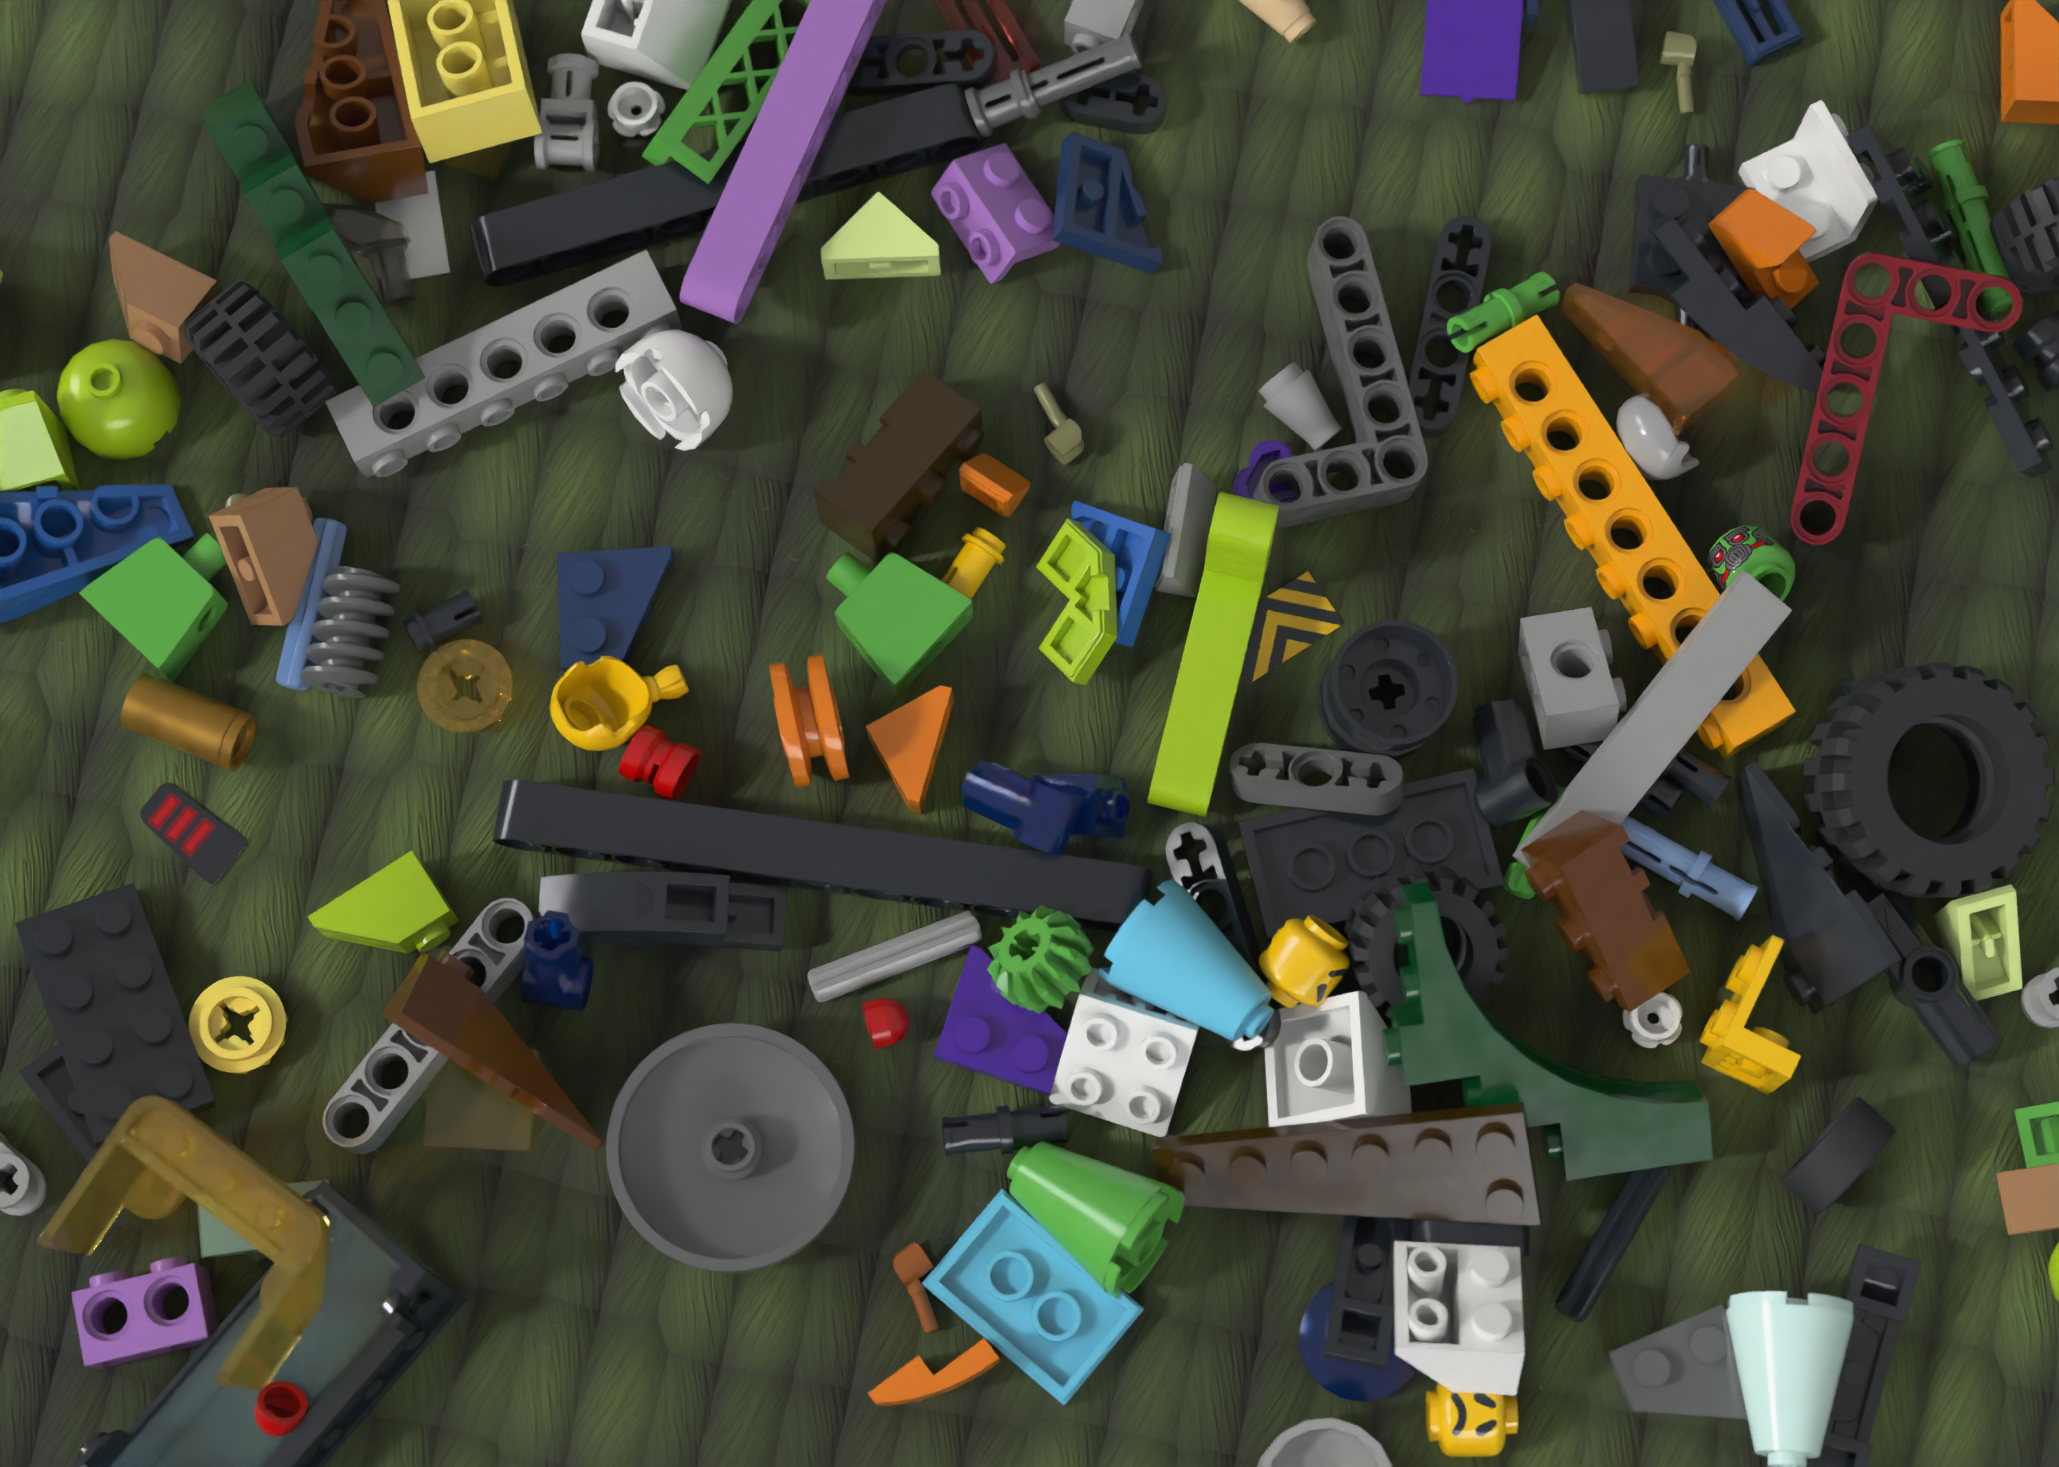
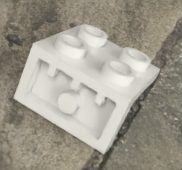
[1738,100,1878,263]
[1049,967,1200,1137]

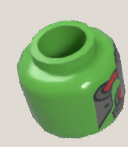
[1705,525,1795,601]

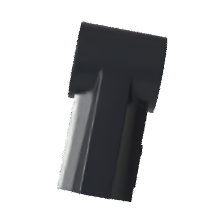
[1472,698,1558,828]

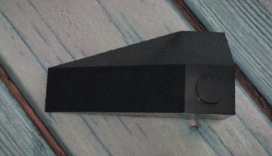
[1735,761,1902,1015]

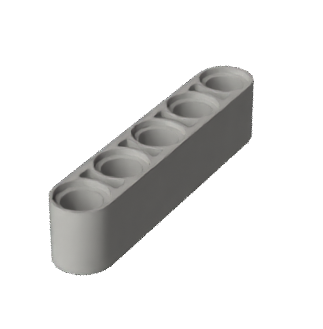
[322,898,541,1154]

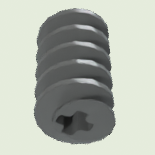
[301,566,400,699]

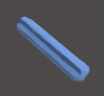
[276,518,347,691]

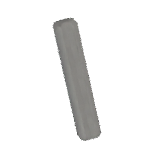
[808,910,982,1002]

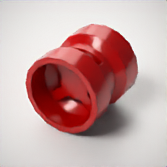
[618,722,701,801]

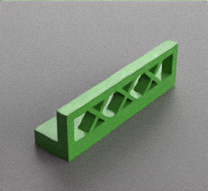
[642,0,811,184]

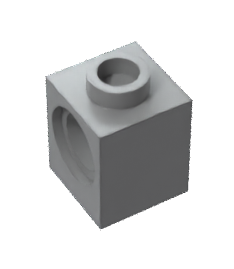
[1064,0,1143,54]

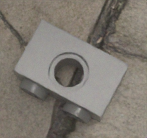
[1518,607,1627,750]

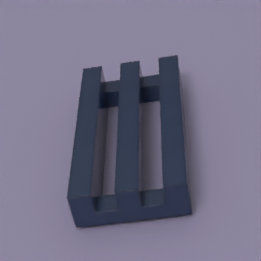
[1712,0,1805,68]

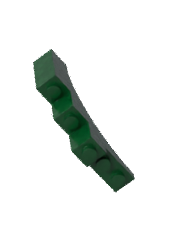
[201,79,425,407]
[1382,882,1713,1181]

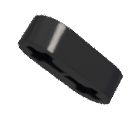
[1059,72,1167,135]
[1412,1219,1530,1258]

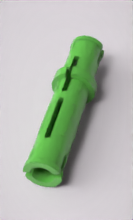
[1928,139,2012,315]

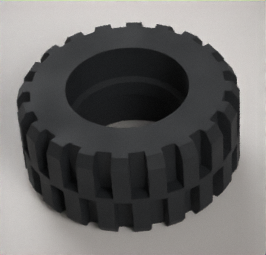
[1803,662,2056,898]

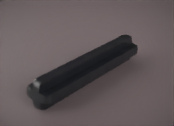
[1554,1166,1671,1323]

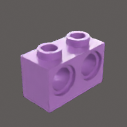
[71,1256,219,1370]

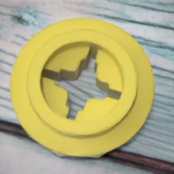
[189,976,288,1074]

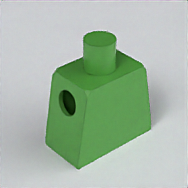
[79,533,228,682]
[826,552,974,698]

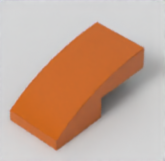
[868,1338,1000,1407]

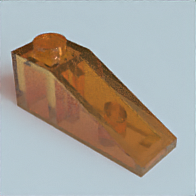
[1560,282,1740,436]

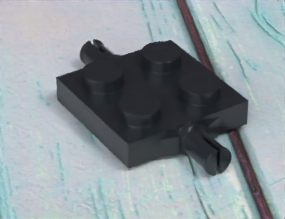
[1629,143,1756,339]

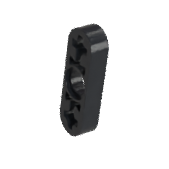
[845,30,998,96]

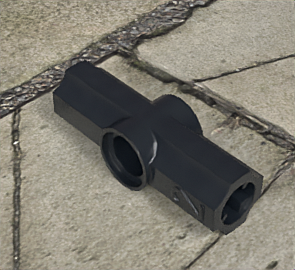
[1867,890,2003,1069]

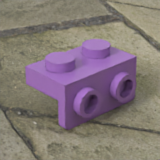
[931,143,1061,283]

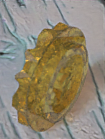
[417,639,513,734]

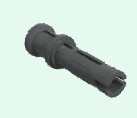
[965,32,1143,138]

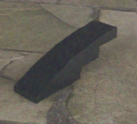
[1564,0,1640,94]

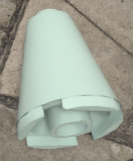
[1726,1291,1854,1467]

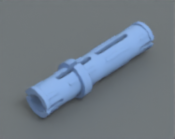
[1620,816,1758,921]

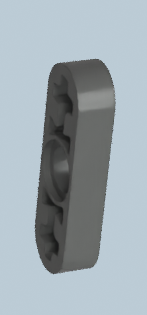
[1229,743,1405,816]

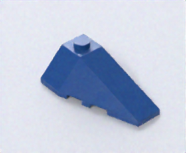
[0,484,194,624]

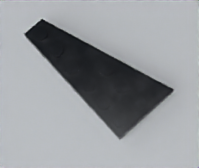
[1846,125,2055,478]

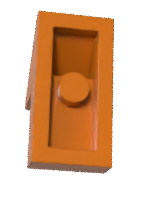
[1708,189,1820,310]

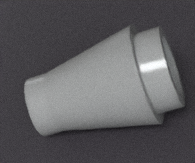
[1258,361,1342,451]

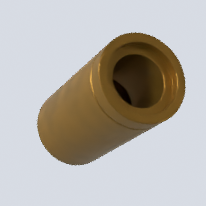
[121,672,258,771]

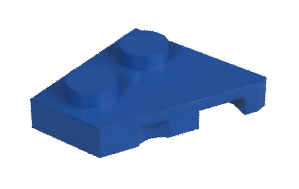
[1071,500,1171,647]

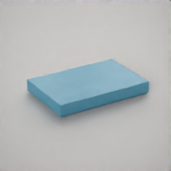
[922,1189,1144,1406]

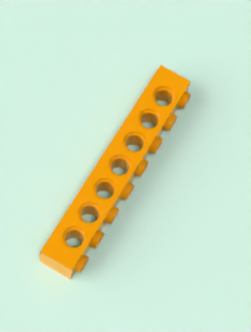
[1470,314,1796,760]

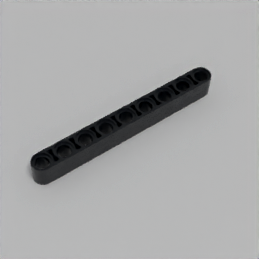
[469,84,982,287]

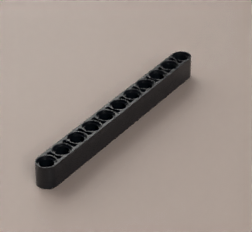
[492,780,1153,933]

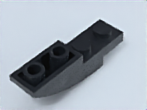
[1647,213,1837,395]
[536,872,787,952]

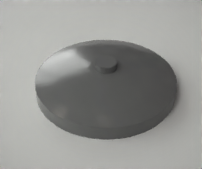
[606,1023,855,1273]

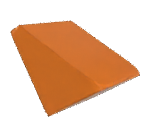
[959,454,1031,518]

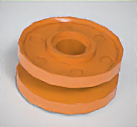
[770,653,849,789]

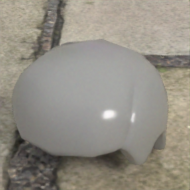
[1616,393,1700,481]

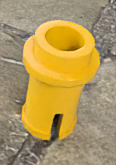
[940,527,1006,600]

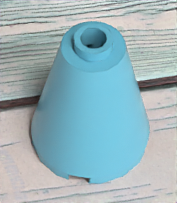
[1098,879,1274,1042]

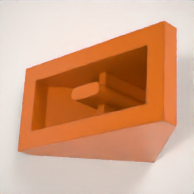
[866,685,954,815]

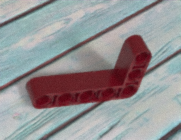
[1791,252,2022,545]

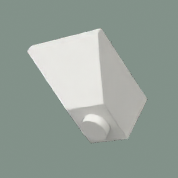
[1265,991,1411,1127]

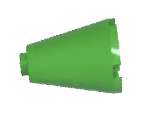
[1007,1141,1185,1299]

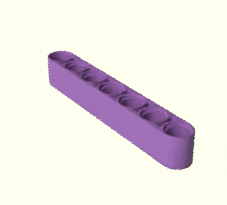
[680,0,886,324]

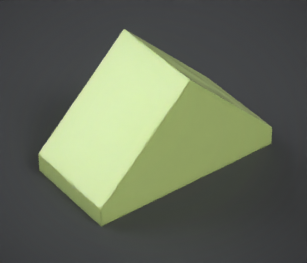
[821,191,941,280]
[1933,884,2023,1001]

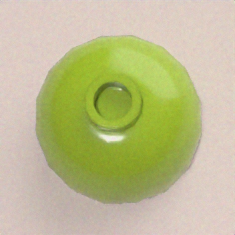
[57,339,181,461]

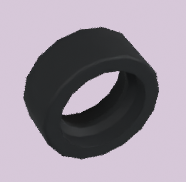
[1781,1097,1896,1215]

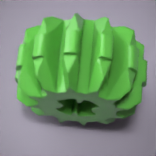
[987,904,1095,1014]

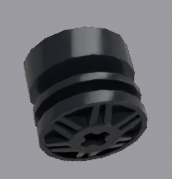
[1318,619,1458,761]

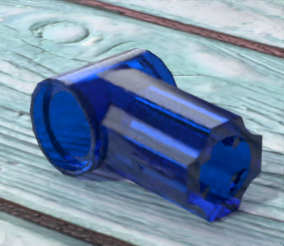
[960,759,1084,855]
[521,910,594,1011]

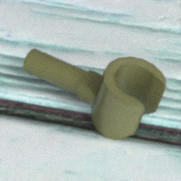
[1659,31,1697,115]
[1034,383,1084,465]

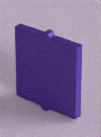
[1420,0,1523,104]

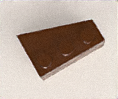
[1521,810,1691,1012]

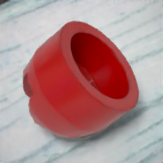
[862,998,909,1050]
[254,1381,308,1438]

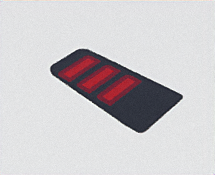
[140,783,247,885]

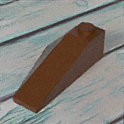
[295,0,428,204]
[381,950,603,1152]

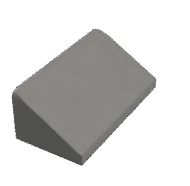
[1154,463,1216,598]

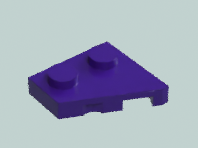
[934,945,1067,1097]

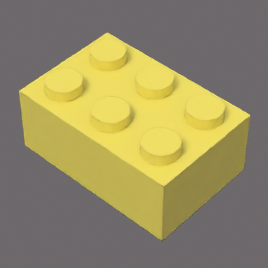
[387,0,542,163]

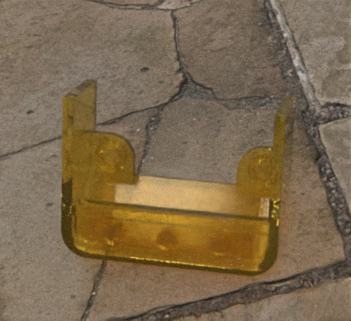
[36,1096,331,1390]

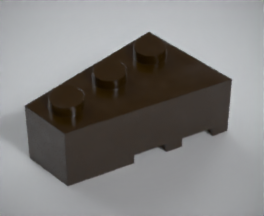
[813,369,985,564]

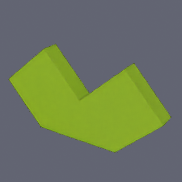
[1036,518,1118,685]

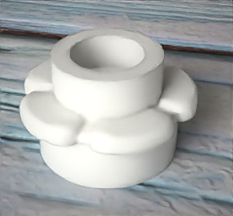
[608,82,665,137]
[1622,992,1683,1048]

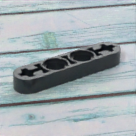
[1408,216,1492,438]
[1166,822,1281,1050]

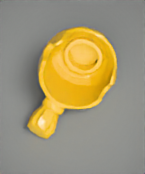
[550,656,689,751]

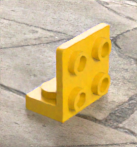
[1699,935,1801,1095]

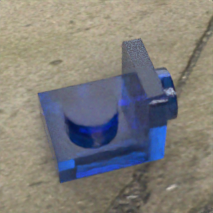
[1031,774,1130,838]

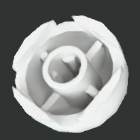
[615,329,733,450]

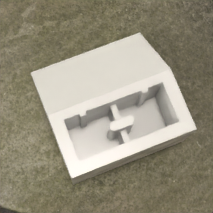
[581,0,731,90]
[1393,1241,1525,1396]

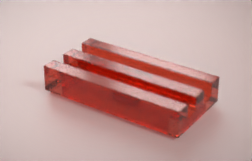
[936,0,1040,88]

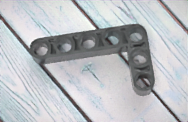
[1252,217,1428,528]

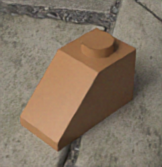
[109,231,218,364]
[209,487,318,626]

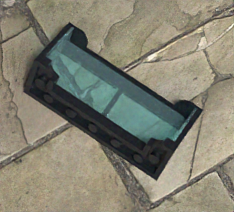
[73,1180,467,1467]

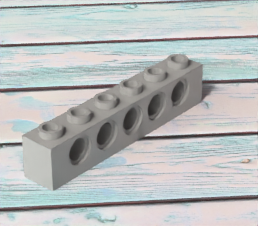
[325,250,683,479]

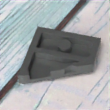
[1605,1305,1748,1420]

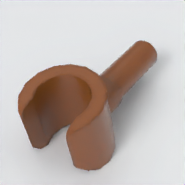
[893,1242,939,1333]

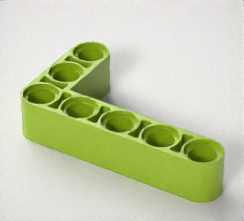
[1147,492,1280,817]

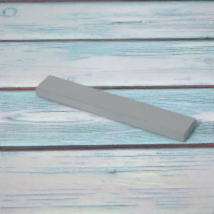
[1512,571,1792,868]

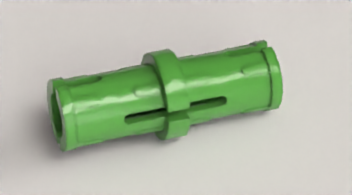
[1447,272,1559,353]

